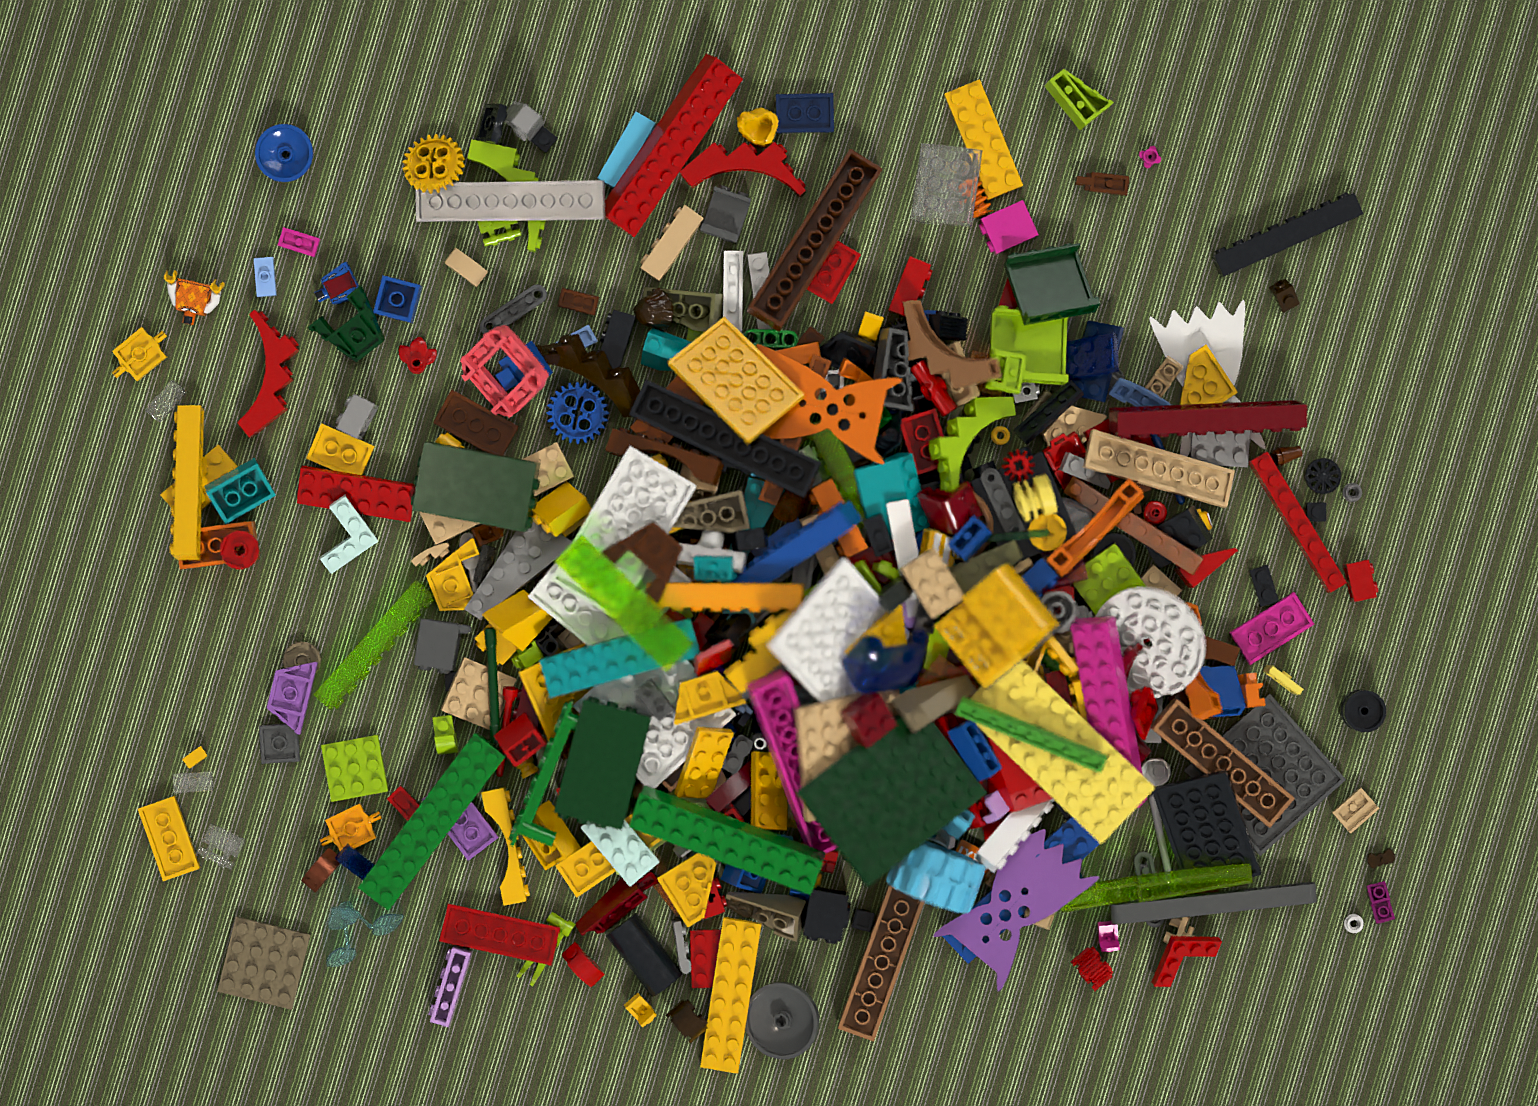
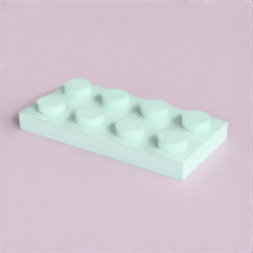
[581,820,660,887]

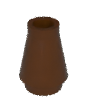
[1272,446,1303,466]

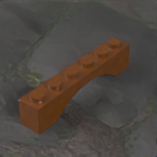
[605,427,724,487]

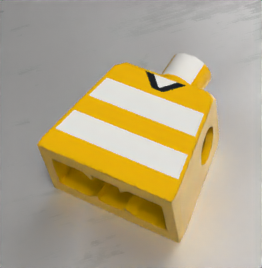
[919,529,962,567]

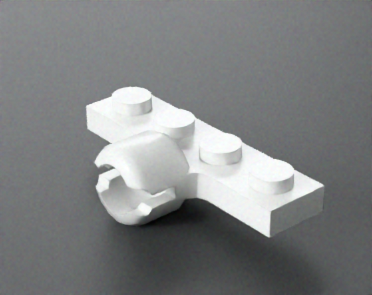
[747,252,773,330]
[677,530,747,573]

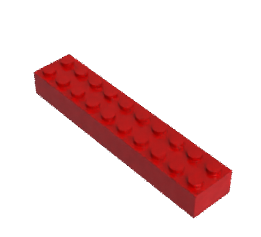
[605,53,743,237]

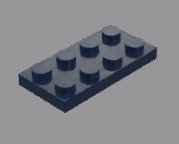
[1072,320,1124,403]

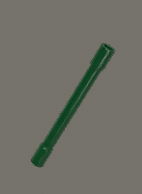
[485,627,501,744]

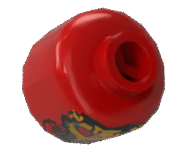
[1141,501,1167,525]

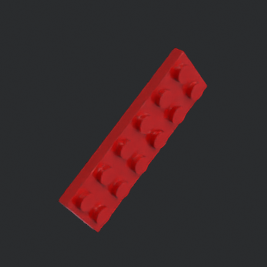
[297,465,416,522]
[439,904,561,966]

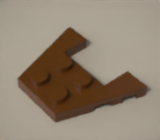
[601,521,683,604]

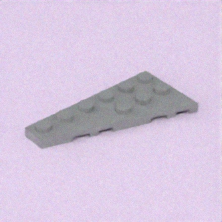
[464,520,572,620]

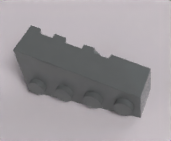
[873,328,913,412]

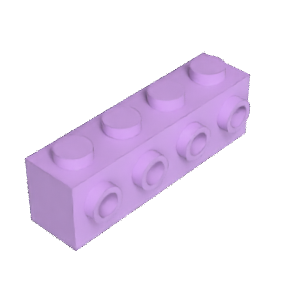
[428,945,473,1027]

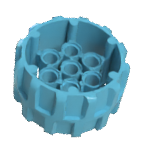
[886,841,985,913]

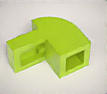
[433,715,459,755]

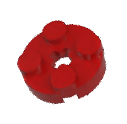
[220,531,260,569]

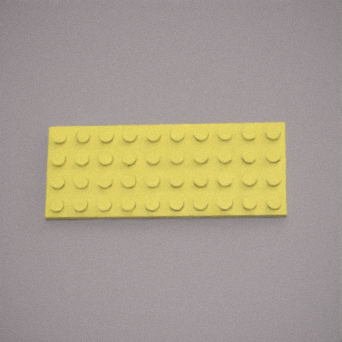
[969,661,1155,844]

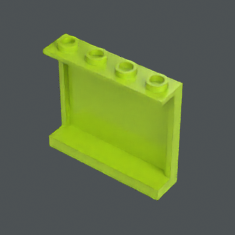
[989,306,1069,385]

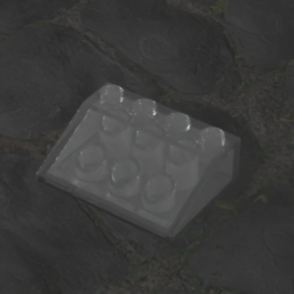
[910,143,982,227]

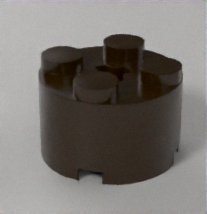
[665,999,708,1044]

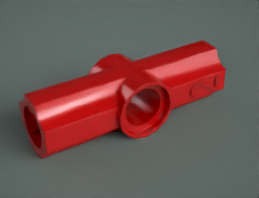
[910,359,957,417]

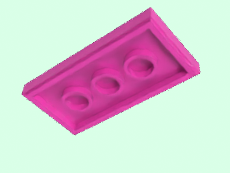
[1229,592,1314,665]

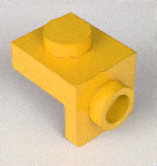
[624,993,657,1027]

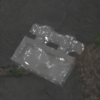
[197,823,246,870]

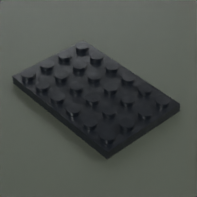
[1152,769,1262,892]

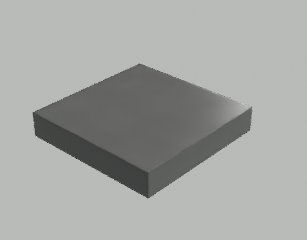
[259,724,301,764]

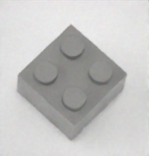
[336,394,379,440]

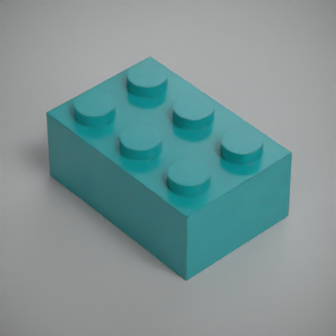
[204,458,276,524]

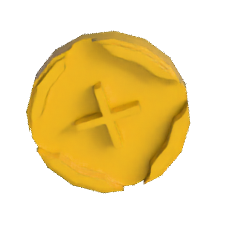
[1028,513,1067,551]

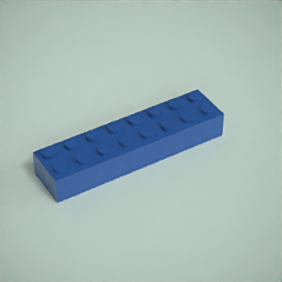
[731,501,862,583]

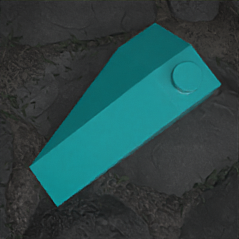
[641,328,692,371]

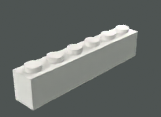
[975,798,1055,873]

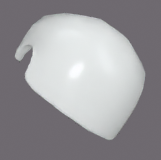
[1142,758,1171,787]

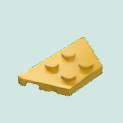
[844,605,907,670]
[674,671,746,725]

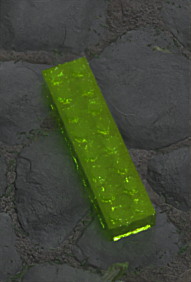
[555,534,695,673]

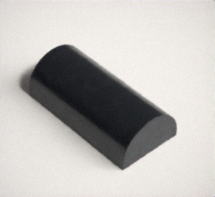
[606,912,682,997]

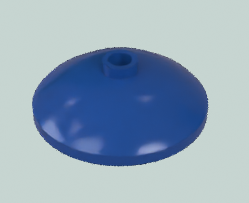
[255,124,313,182]

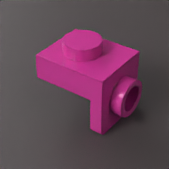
[1097,921,1120,952]

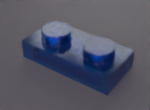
[335,843,375,880]

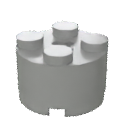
[1040,591,1080,634]

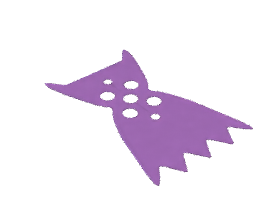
[933,829,1099,991]

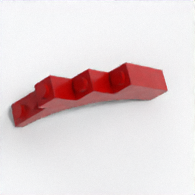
[679,142,806,198]
[237,310,300,438]

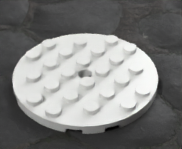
[1095,587,1206,698]

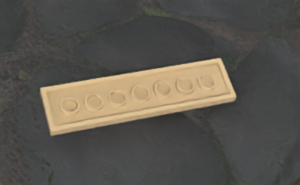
[1083,429,1235,508]

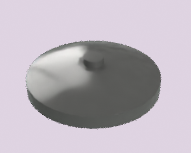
[745,982,820,1059]

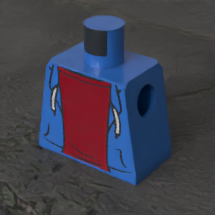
[314,262,359,305]

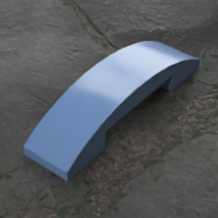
[1109,378,1171,406]

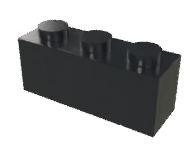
[597,309,636,369]

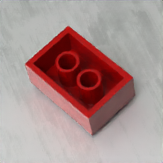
[901,409,944,475]

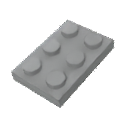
[1190,430,1250,468]

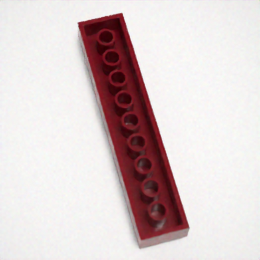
[1109,400,1307,438]

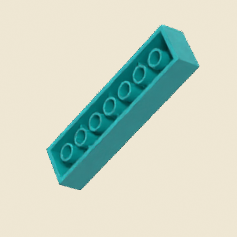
[539,617,700,698]

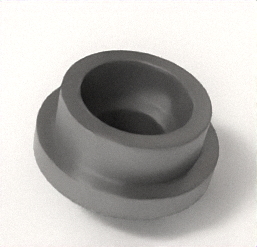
[1342,483,1362,502]

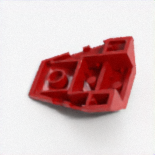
[988,736,1053,812]

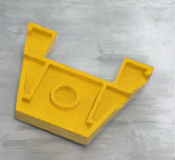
[426,537,480,611]

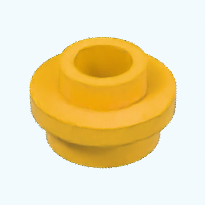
[991,426,1010,445]

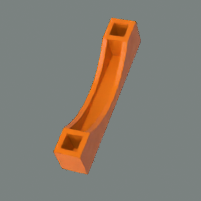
[1047,478,1144,578]
[1185,602,1223,720]

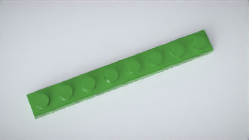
[955,696,1108,773]

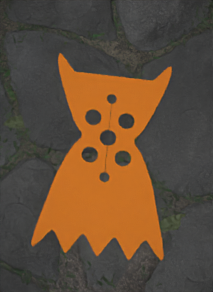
[756,344,902,464]

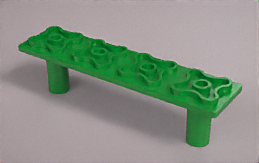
[508,699,579,847]

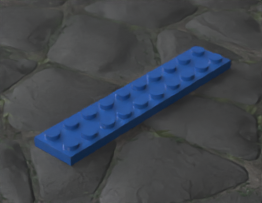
[942,816,1100,964]

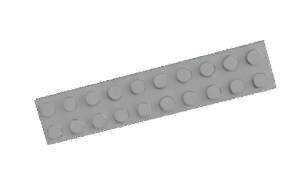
[415,180,605,222]

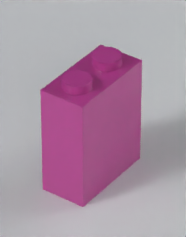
[978,200,1039,255]

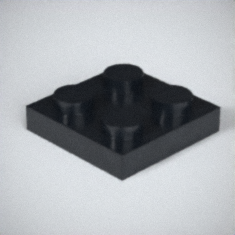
[476,104,507,143]

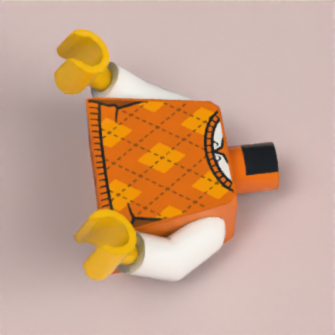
[164,270,225,325]

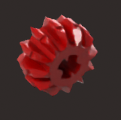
[1002,449,1035,482]

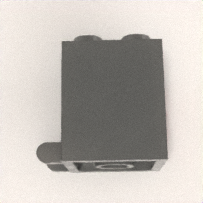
[414,618,471,674]

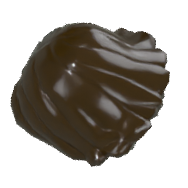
[633,288,674,331]

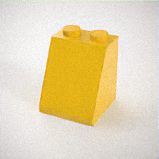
[482,589,553,651]

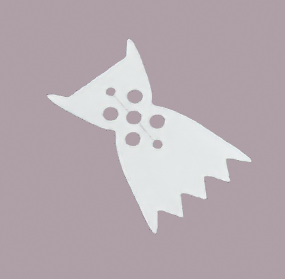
[1149,300,1265,457]

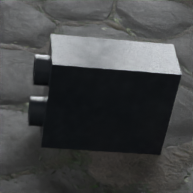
[969,446,1076,563]

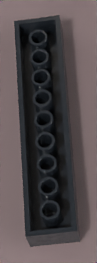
[629,379,822,499]

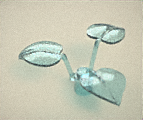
[326,901,404,967]

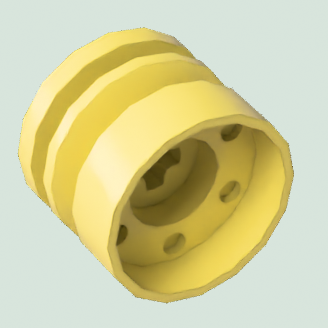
[1013,474,1057,522]

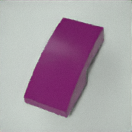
[1366,881,1395,924]

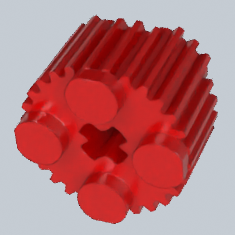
[1070,946,1114,991]

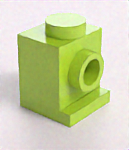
[511,640,544,669]

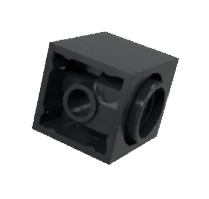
[802,887,851,944]

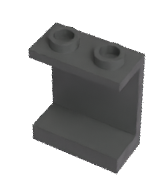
[700,185,751,244]

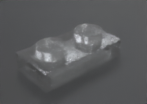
[173,771,214,793]

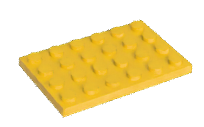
[668,316,805,443]

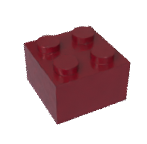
[839,689,897,748]

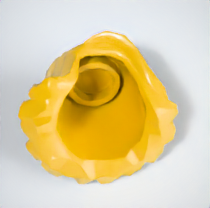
[737,107,779,147]

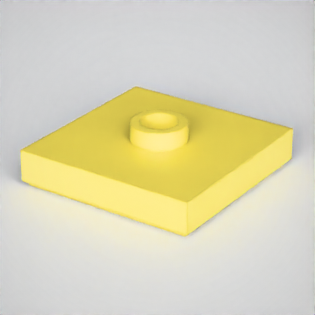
[1263,665,1304,695]

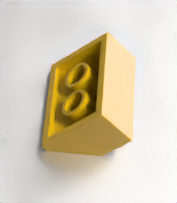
[514,800,581,870]

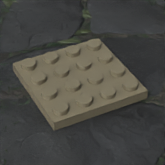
[217,916,311,1010]

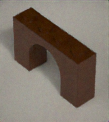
[1168,636,1240,721]

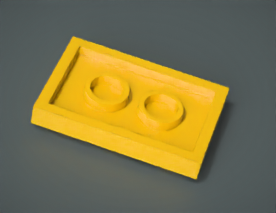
[306,423,375,475]

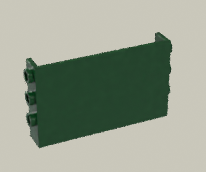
[411,441,540,532]
[554,696,652,830]

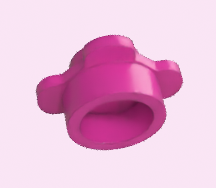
[1139,146,1161,168]

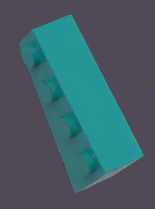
[729,477,785,556]

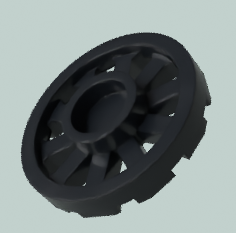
[1305,458,1341,494]

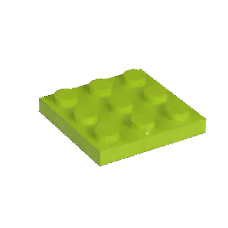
[1067,543,1147,615]
[321,735,389,802]

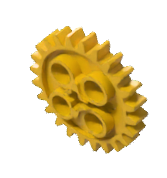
[402,134,465,194]

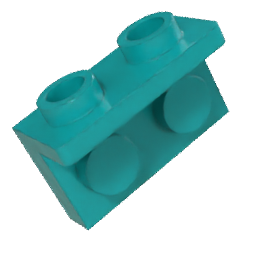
[694,555,737,583]

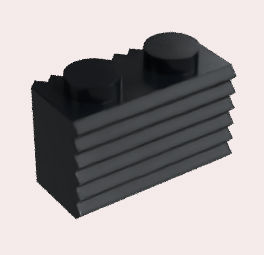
[929,311,968,341]

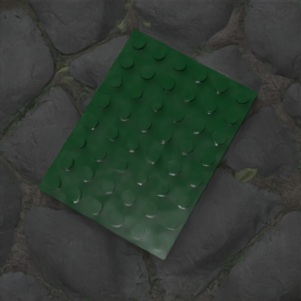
[795,713,987,887]

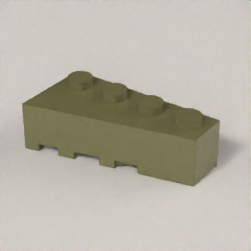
[948,539,1024,605]

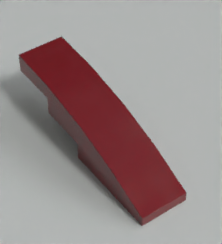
[705,751,765,813]

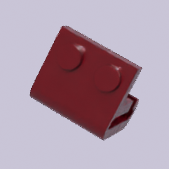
[917,481,983,534]

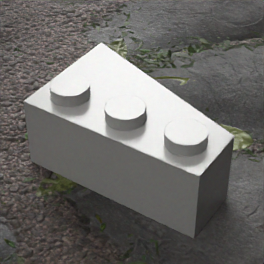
[504,101,544,142]

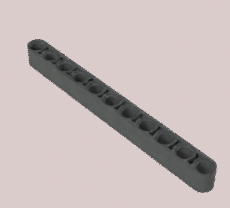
[1110,882,1317,924]

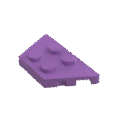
[267,662,318,735]

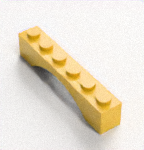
[481,787,530,906]

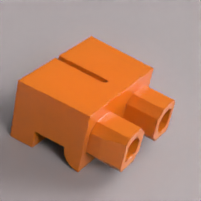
[1237,673,1266,708]

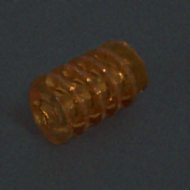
[773,490,809,522]

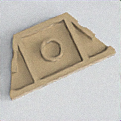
[1042,406,1107,447]

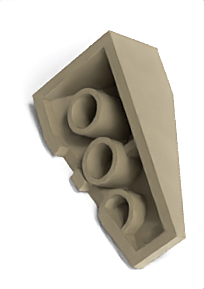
[891,675,977,734]

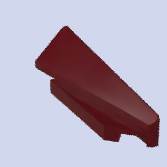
[576,870,659,935]

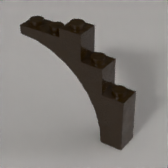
[536,334,640,418]

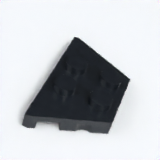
[819,330,878,378]

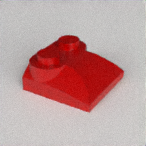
[1130,686,1159,740]

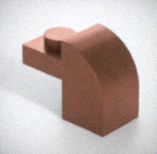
[301,848,343,893]

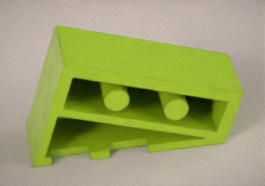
[1044,69,1114,131]

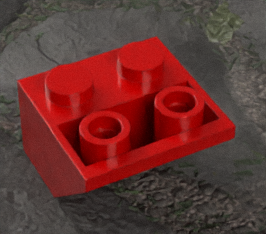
[494,712,548,768]

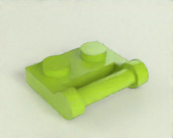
[985,349,1026,394]

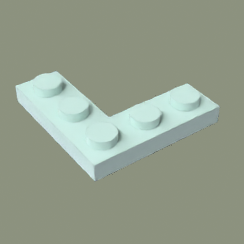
[320,495,378,574]

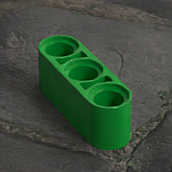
[742,329,798,349]

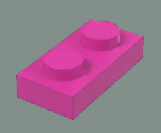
[278,227,321,257]

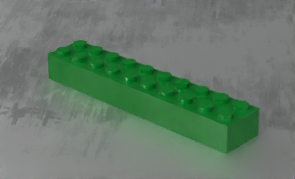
[358,732,506,911]
[629,785,826,895]

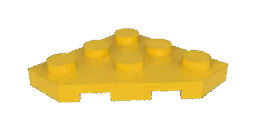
[1179,344,1238,405]
[657,853,716,927]

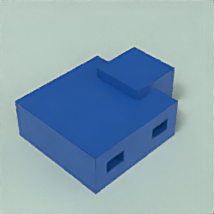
[495,340,553,391]

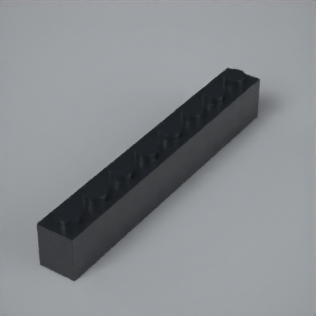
[1211,192,1364,278]

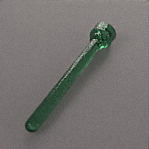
[985,529,1050,543]

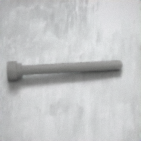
[1149,795,1178,886]

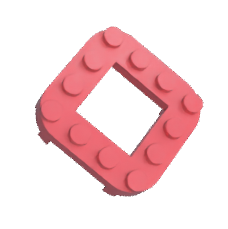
[460,325,549,418]

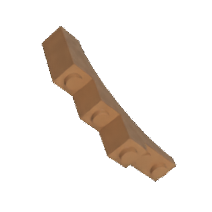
[903,300,1001,389]

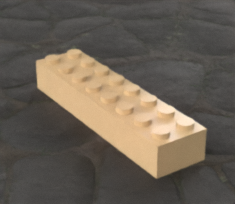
[420,442,575,545]

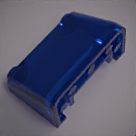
[841,628,929,694]

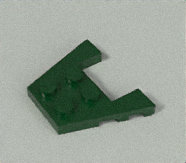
[308,285,385,362]

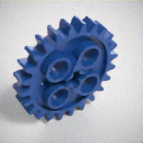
[546,382,609,444]

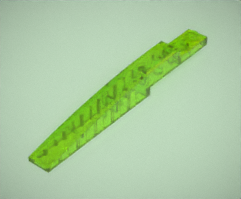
[1060,864,1253,913]

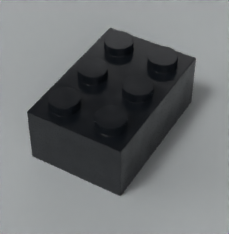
[1144,505,1213,569]

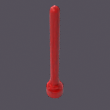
[496,686,518,777]

